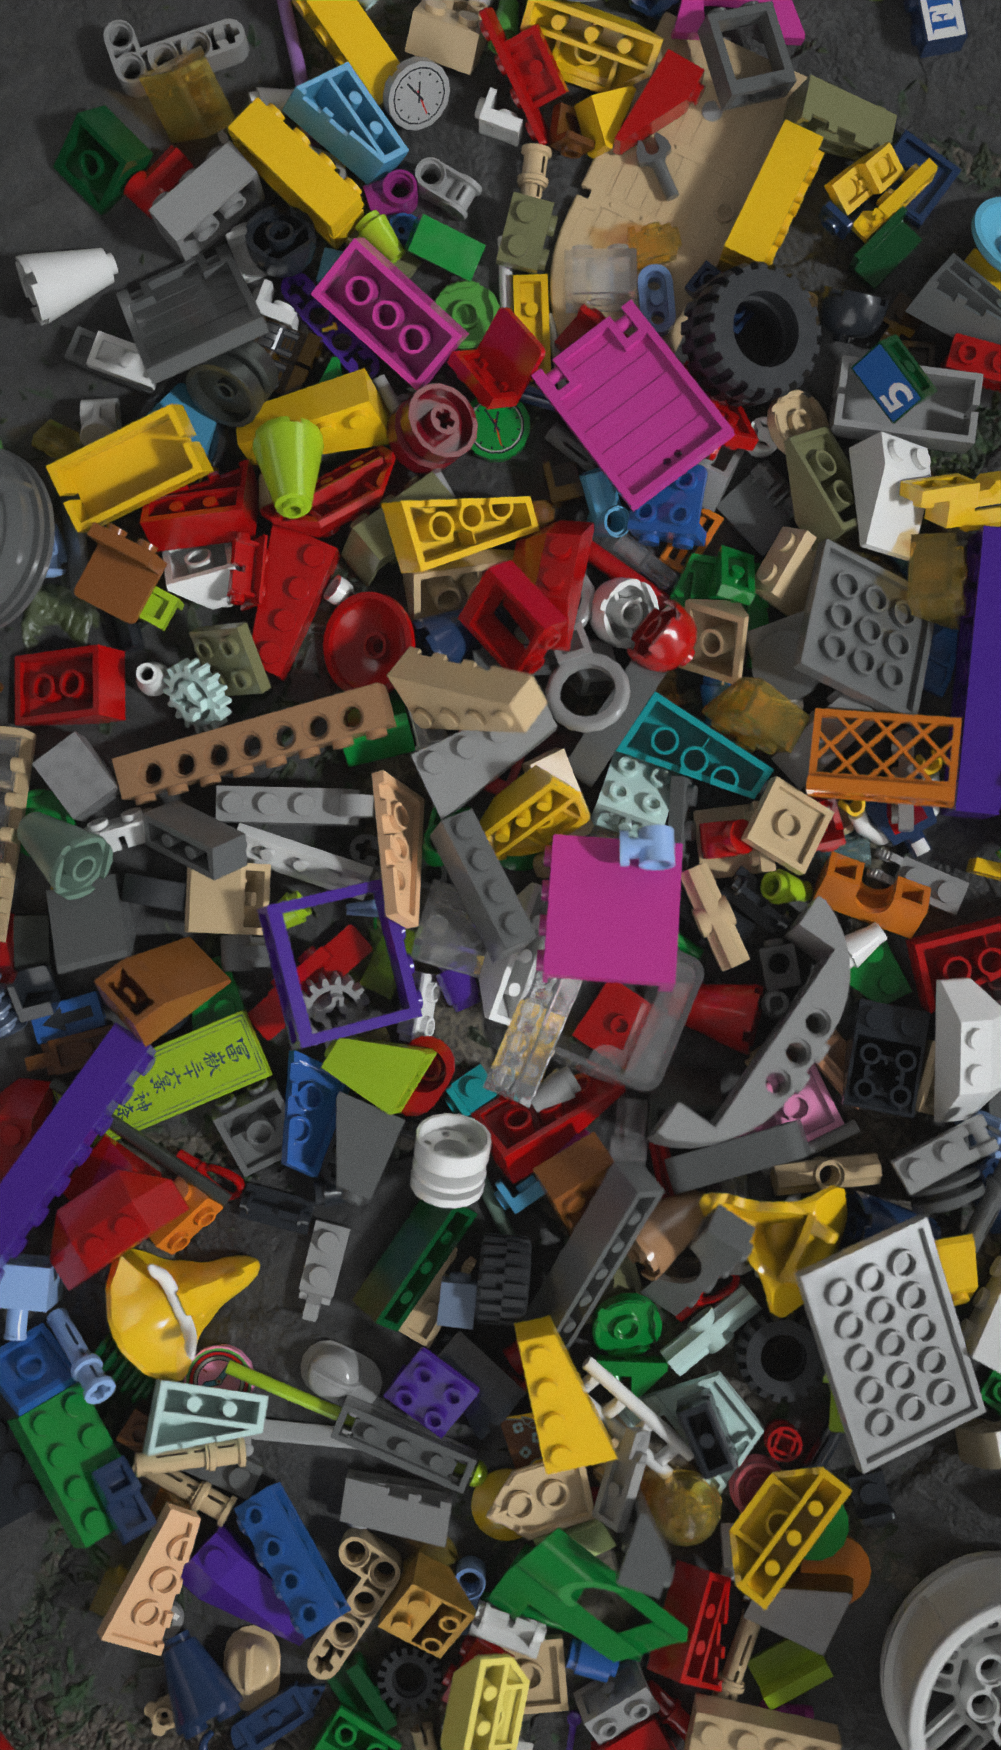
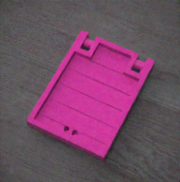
[531,300,735,512]

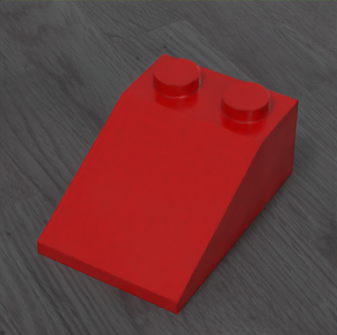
[15,644,125,726]

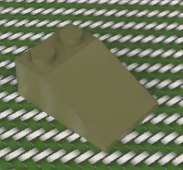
[784,426,859,551]

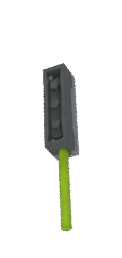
[225,1360,488,1494]

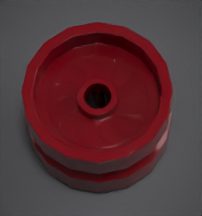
[387,383,478,475]

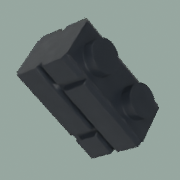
[676,1388,738,1480]

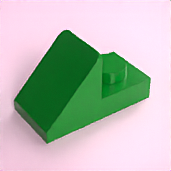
[707,545,755,606]
[595,1353,668,1398]

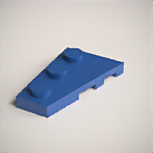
[281,1050,351,1177]

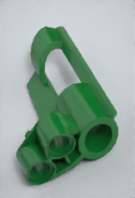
[487,1527,688,1662]

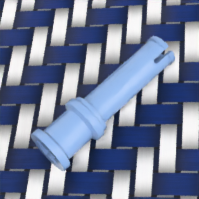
[46,1308,116,1404]

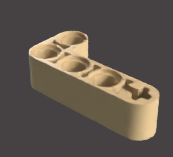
[308,1528,402,1680]

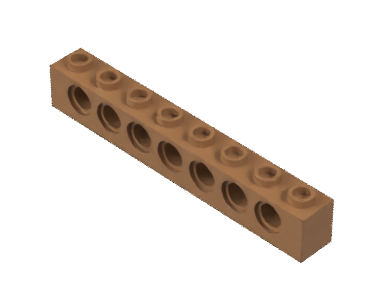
[112,683,397,805]

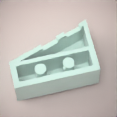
[143,1379,269,1456]

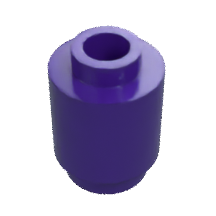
[435,958,481,1013]

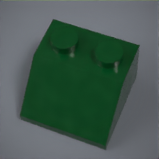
[53,105,153,215]

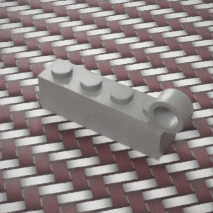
[216,786,375,827]

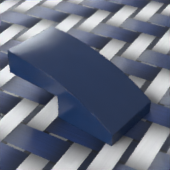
[91,1455,157,1545]

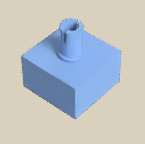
[0,1253,63,1341]

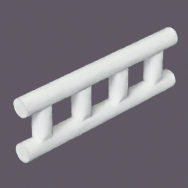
[582,1356,694,1481]

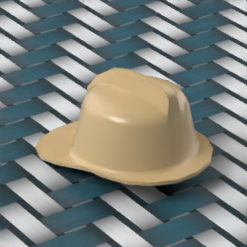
[223,1625,281,1711]

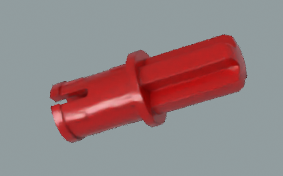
[646,1679,691,1742]

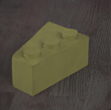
[782,75,897,161]

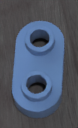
[637,264,676,337]

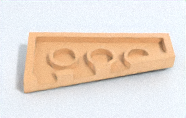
[372,770,424,929]
[97,1502,201,1656]

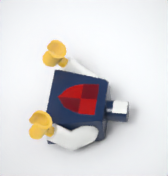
[838,750,942,859]

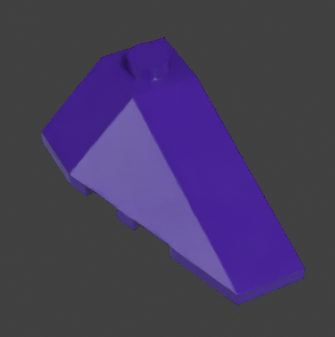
[181,1523,306,1646]

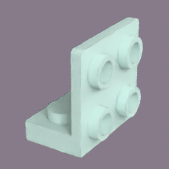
[591,751,680,837]

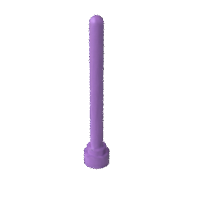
[277,0,322,147]

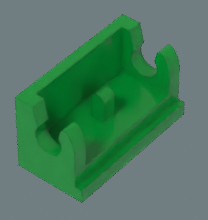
[404,214,486,282]

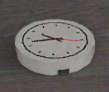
[383,56,450,130]

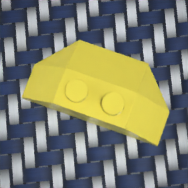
[440,1653,530,1750]

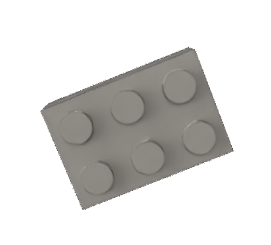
[149,141,266,262]

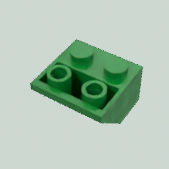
[308,1705,402,1750]

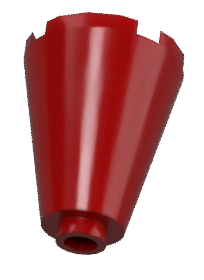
[664,984,765,1055]

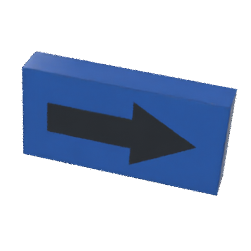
[31,991,108,1045]

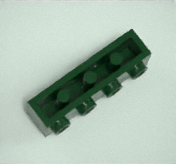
[352,1199,478,1332]

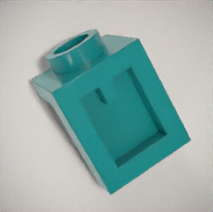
[444,1063,500,1117]

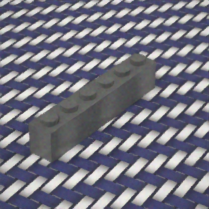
[525,1162,665,1351]

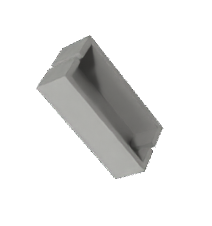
[829,355,983,454]

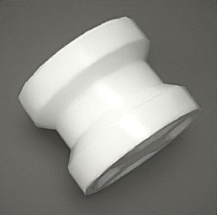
[747,417,777,458]

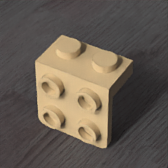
[755,526,817,617]

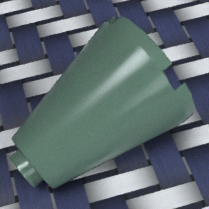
[17,812,113,900]

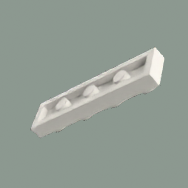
[237,823,373,901]

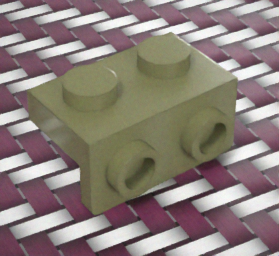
[496,192,558,274]

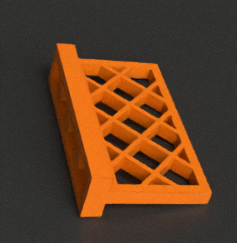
[806,708,962,808]

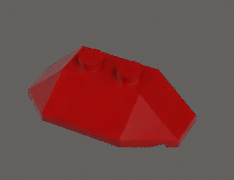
[260,445,396,538]
[503,520,595,651]
[0,1078,53,1183]
[50,1169,191,1291]

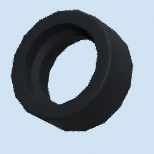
[121,874,187,912]

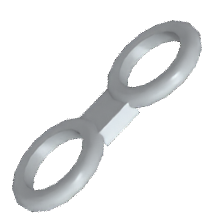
[545,574,631,733]

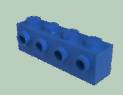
[234,1482,351,1639]

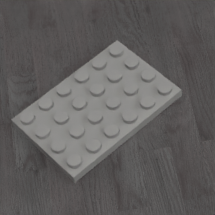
[794,1214,986,1474]

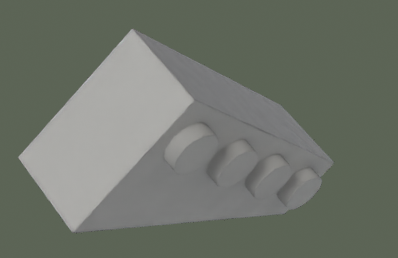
[411,705,557,820]

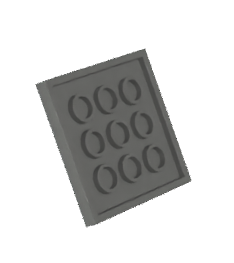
[792,538,939,725]

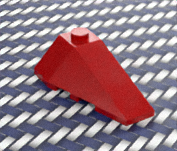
[471,1066,626,1184]

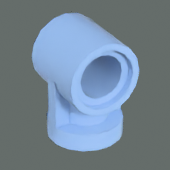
[619,825,675,871]

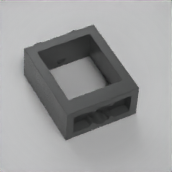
[697,1,797,111]

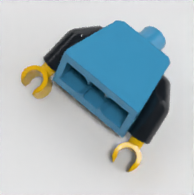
[135,383,230,483]

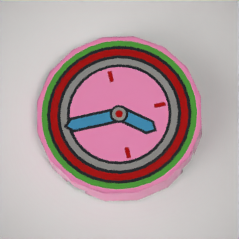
[184,1344,255,1393]

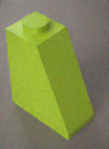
[321,1036,437,1115]

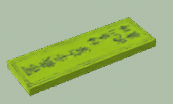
[52,1009,273,1148]

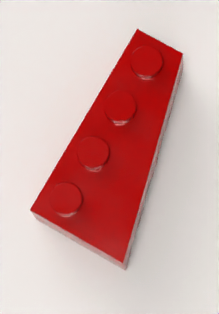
[252,524,341,682]

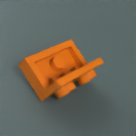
[149,1176,224,1255]

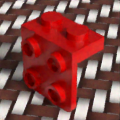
[447,307,546,410]

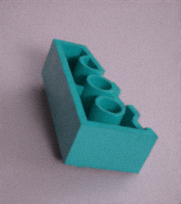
[616,691,774,799]

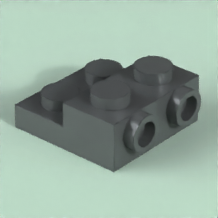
[211,1078,286,1177]

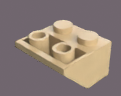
[405,0,496,75]
[184,863,271,935]

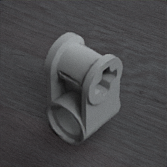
[415,157,483,221]

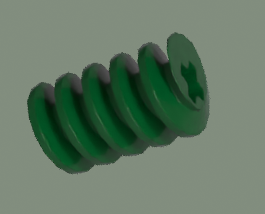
[93,1331,156,1404]

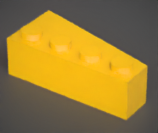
[236,368,390,465]

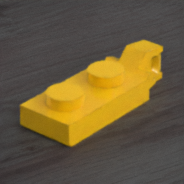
[851,158,938,243]

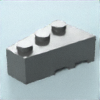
[905,253,1001,345]

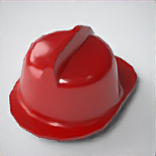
[401,1036,455,1116]

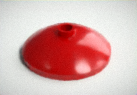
[323,592,415,693]

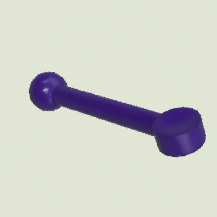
[566,1710,581,1750]

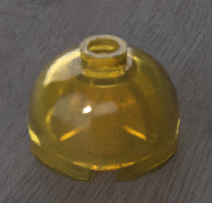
[650,1469,722,1547]

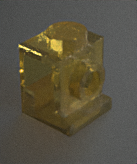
[626,222,682,272]

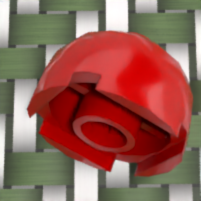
[627,600,697,672]

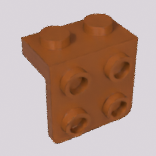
[74,522,167,624]

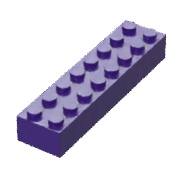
[940,526,1001,820]

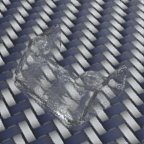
[550,950,704,1092]

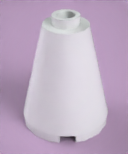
[15,248,118,326]

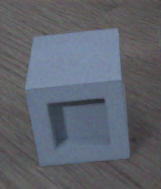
[437,1272,478,1329]

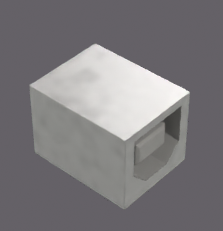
[32,732,120,822]

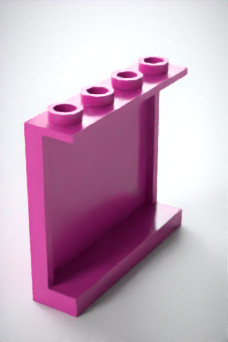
[536,834,683,992]

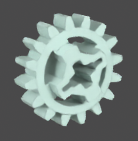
[163,658,232,733]

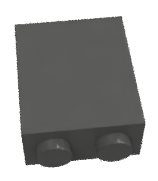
[46,870,141,974]

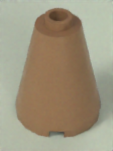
[626,1189,706,1281]

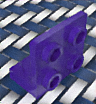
[384,1347,480,1438]

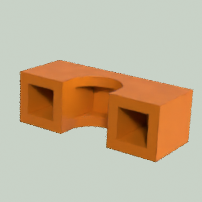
[812,851,931,939]

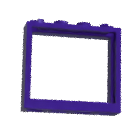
[257,879,423,1050]

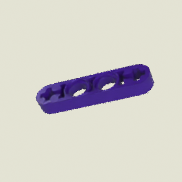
[281,273,381,381]

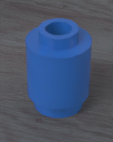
[565,1638,619,1683]

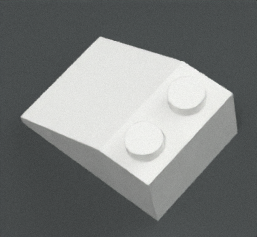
[849,431,931,561]

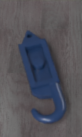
[198,1680,326,1750]

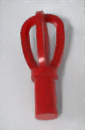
[176,1149,245,1200]
[676,1275,740,1322]

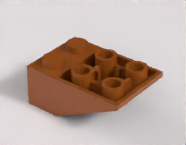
[94,937,231,1047]
[533,1131,615,1237]

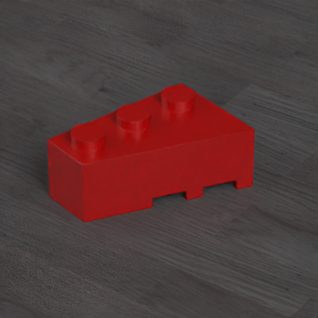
[140,459,259,552]
[647,1560,731,1692]

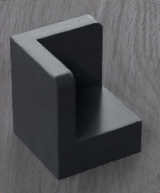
[6,963,61,1023]

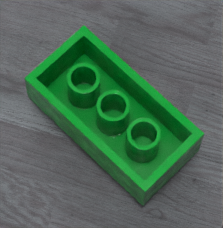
[7,1382,121,1548]

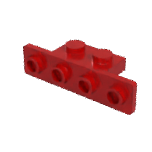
[479,7,569,145]
[247,924,373,1041]

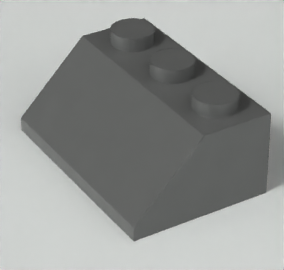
[611,1486,674,1598]

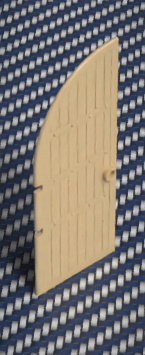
[550,12,808,355]

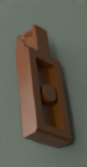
[24,1023,119,1075]

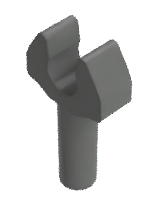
[636,132,679,201]

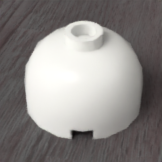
[589,577,659,649]

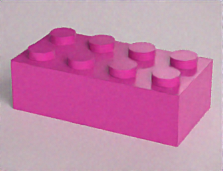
[311,237,469,390]

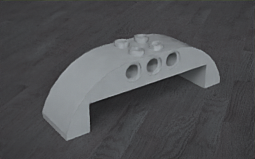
[646,895,850,1148]

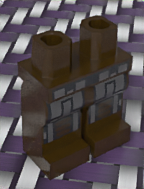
[253,315,324,398]

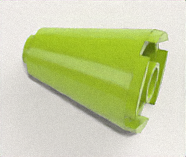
[253,416,324,519]

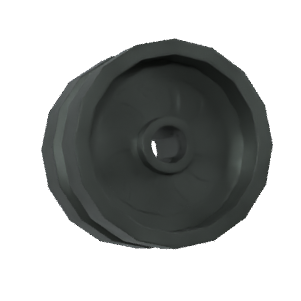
[186,340,278,427]

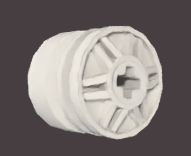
[410,1113,491,1208]

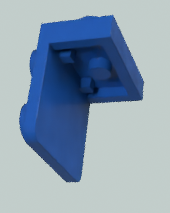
[627,462,708,550]

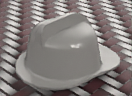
[300,1340,382,1407]

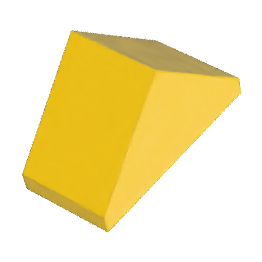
[574,86,637,159]

